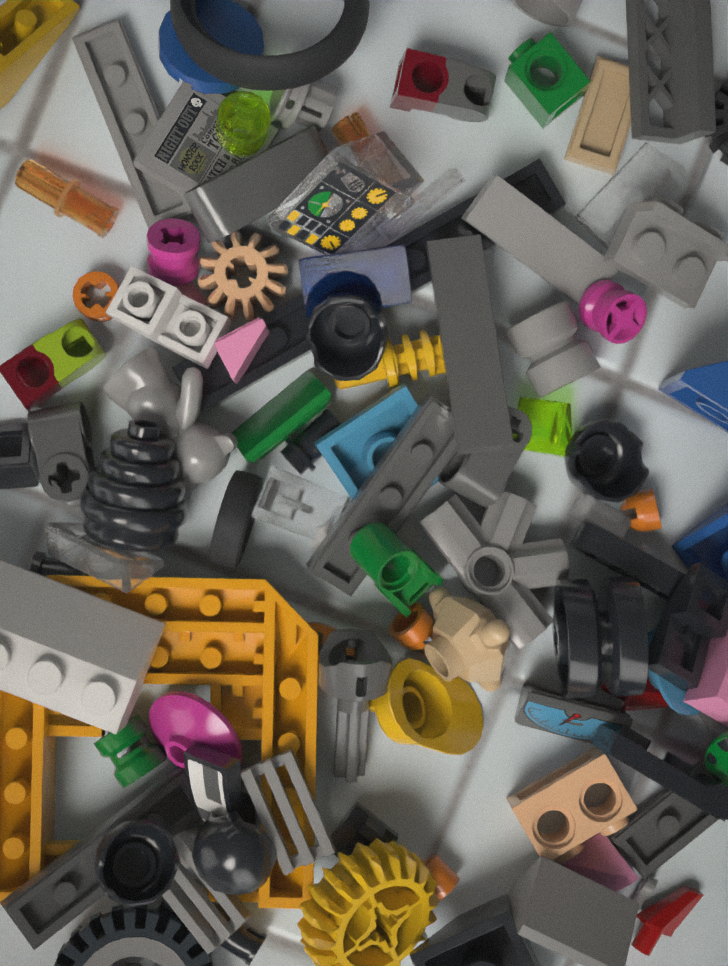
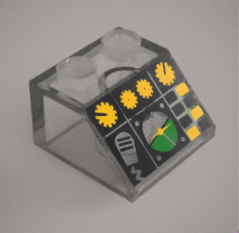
[265,131,425,259]

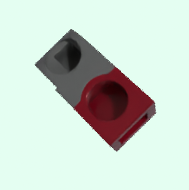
[390,48,496,122]

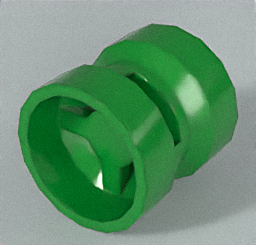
[93,714,167,788]

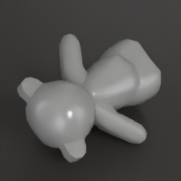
[103,346,238,492]

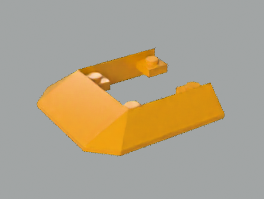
[0,575,319,909]

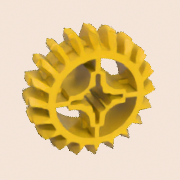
[297,838,440,966]

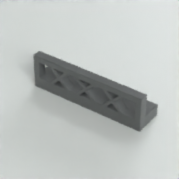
[626,0,716,145]

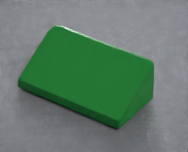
[231,371,333,465]

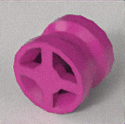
[146,218,200,286]
[578,279,647,344]

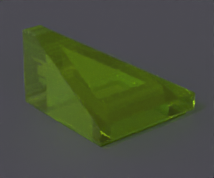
[513,397,572,458]

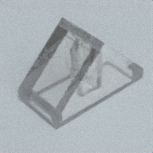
[251,465,351,543]

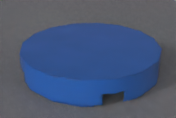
[158,0,264,94]

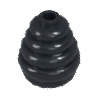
[80,420,187,552]

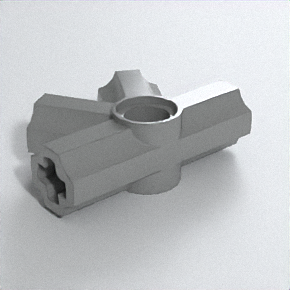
[418,492,570,649]

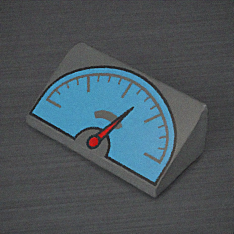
[514,684,633,744]

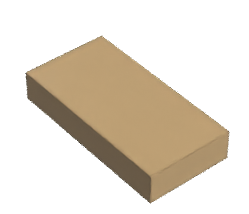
[564,56,631,175]

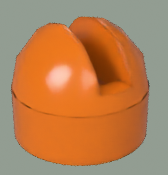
[620,487,662,532]
[389,603,435,650]

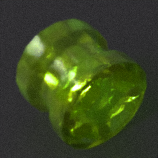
[215,91,271,157]

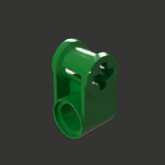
[350,523,444,618]

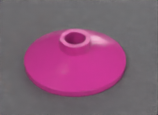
[149,691,242,772]

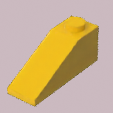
[0,0,80,110]

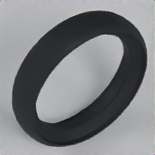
[170,0,370,91]

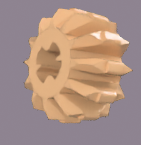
[198,231,288,322]

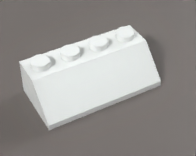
[0,559,166,734]

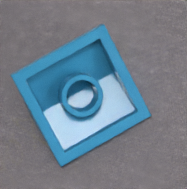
[314,383,439,499]

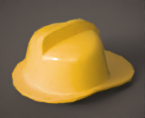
[369,658,484,755]

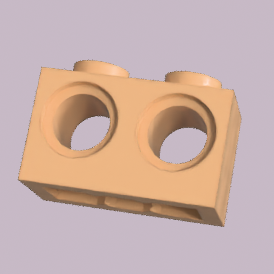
[506,747,638,863]

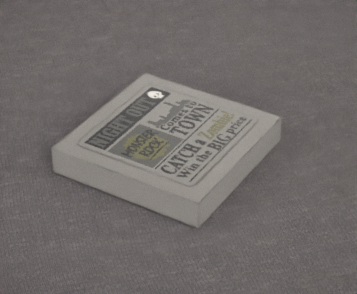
[134,81,279,196]

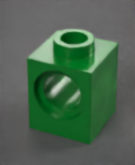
[504,32,591,129]

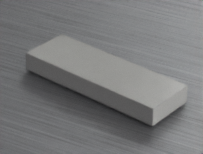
[461,174,618,305]

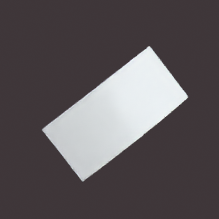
[105,266,232,369]

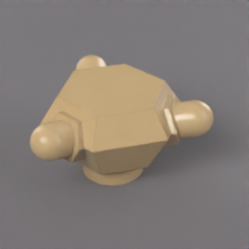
[424,587,510,692]

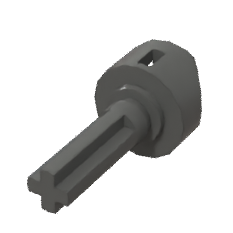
[318,628,392,783]

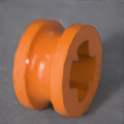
[72,271,120,322]

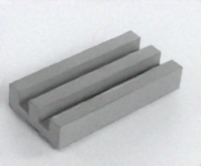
[241,748,335,875]
[162,830,253,954]

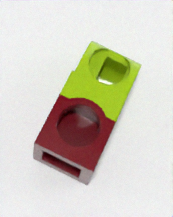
[0,318,107,412]

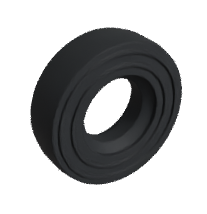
[209,470,263,568]

